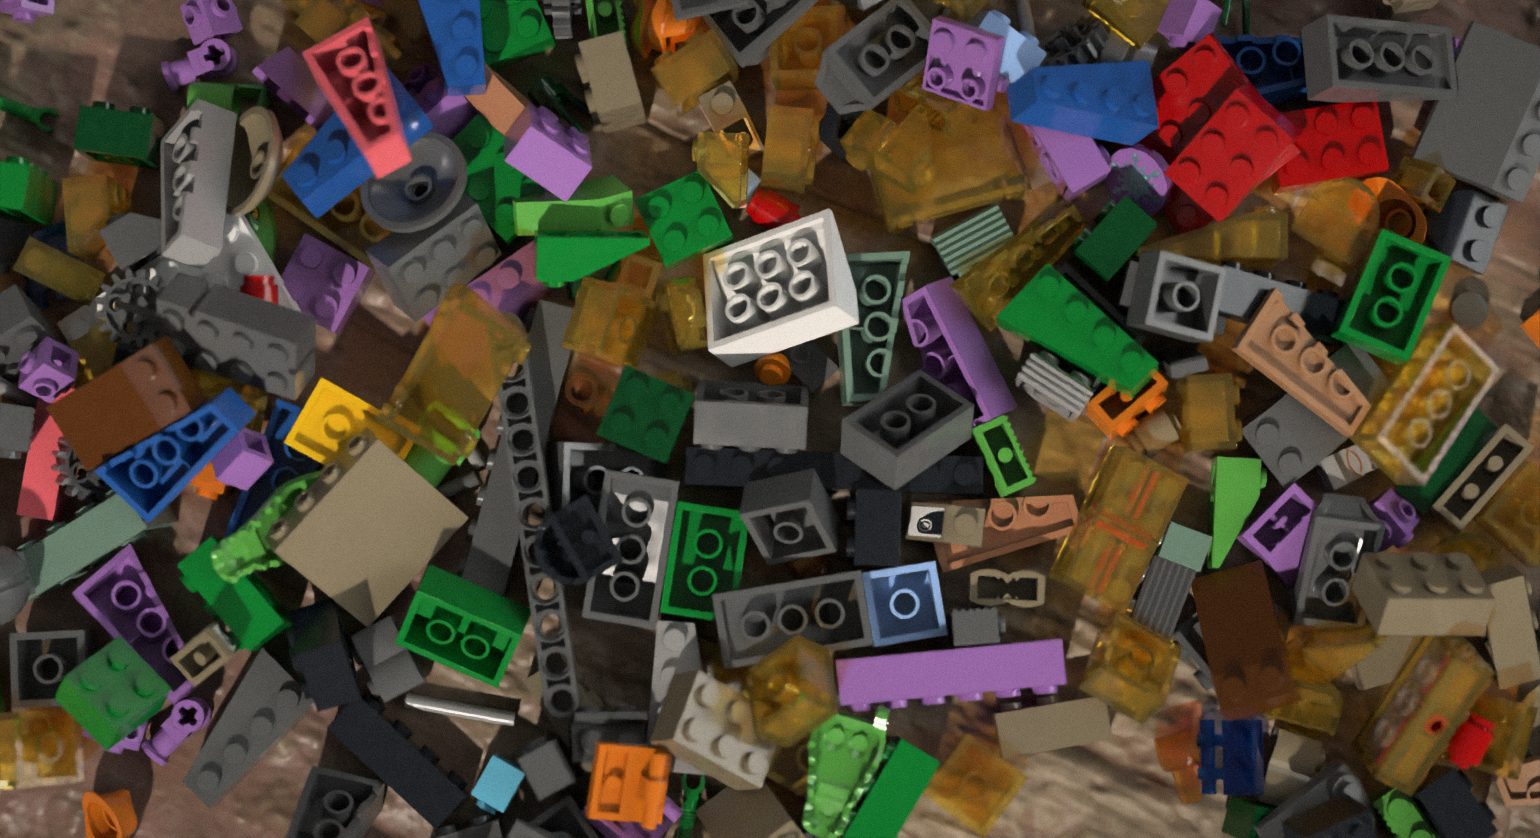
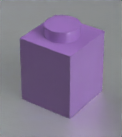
[1157,0,1222,52]
[211,427,273,491]

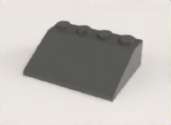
[1411,21,1540,203]

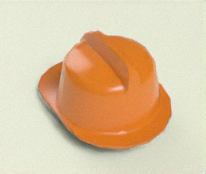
[1349,177,1427,244]
[82,789,138,838]

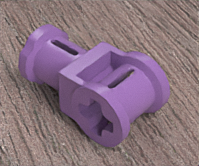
[161,38,239,93]
[140,697,212,766]

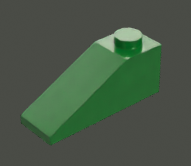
[533,230,650,287]

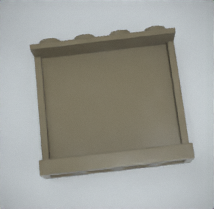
[264,427,469,627]

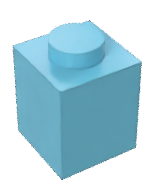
[471,753,526,815]

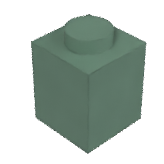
[1151,521,1213,572]

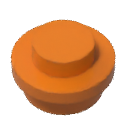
[754,352,791,385]

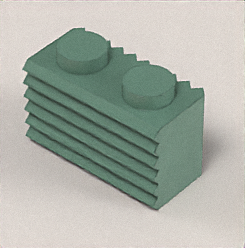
[929,203,1017,280]

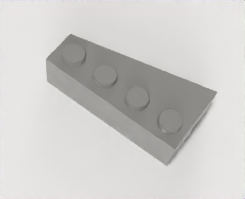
[160,98,237,270]
[647,620,708,775]

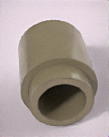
[1125,407,1182,458]

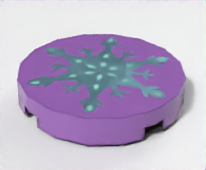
[1106,143,1174,216]

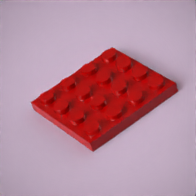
[1109,33,1303,241]

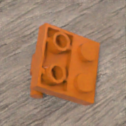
[585,741,672,830]

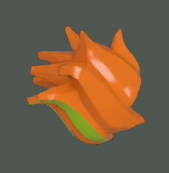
[630,0,701,60]

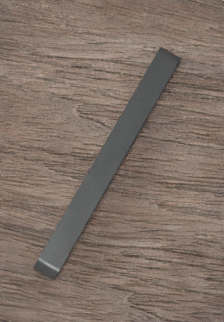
[489,312,581,718]

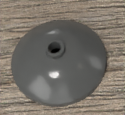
[360,132,468,233]

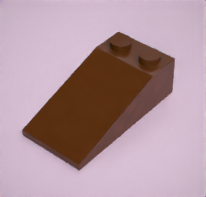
[46,335,207,471]
[1191,559,1302,722]

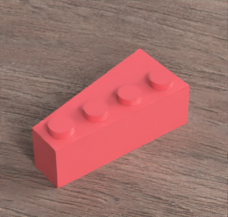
[302,16,412,179]

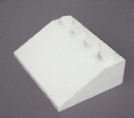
[703,208,859,368]

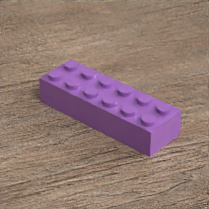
[835,639,1066,712]

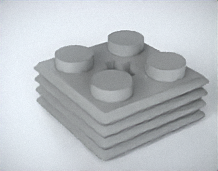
[1014,350,1093,422]

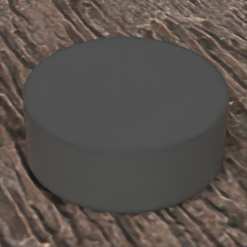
[1449,292,1488,330]

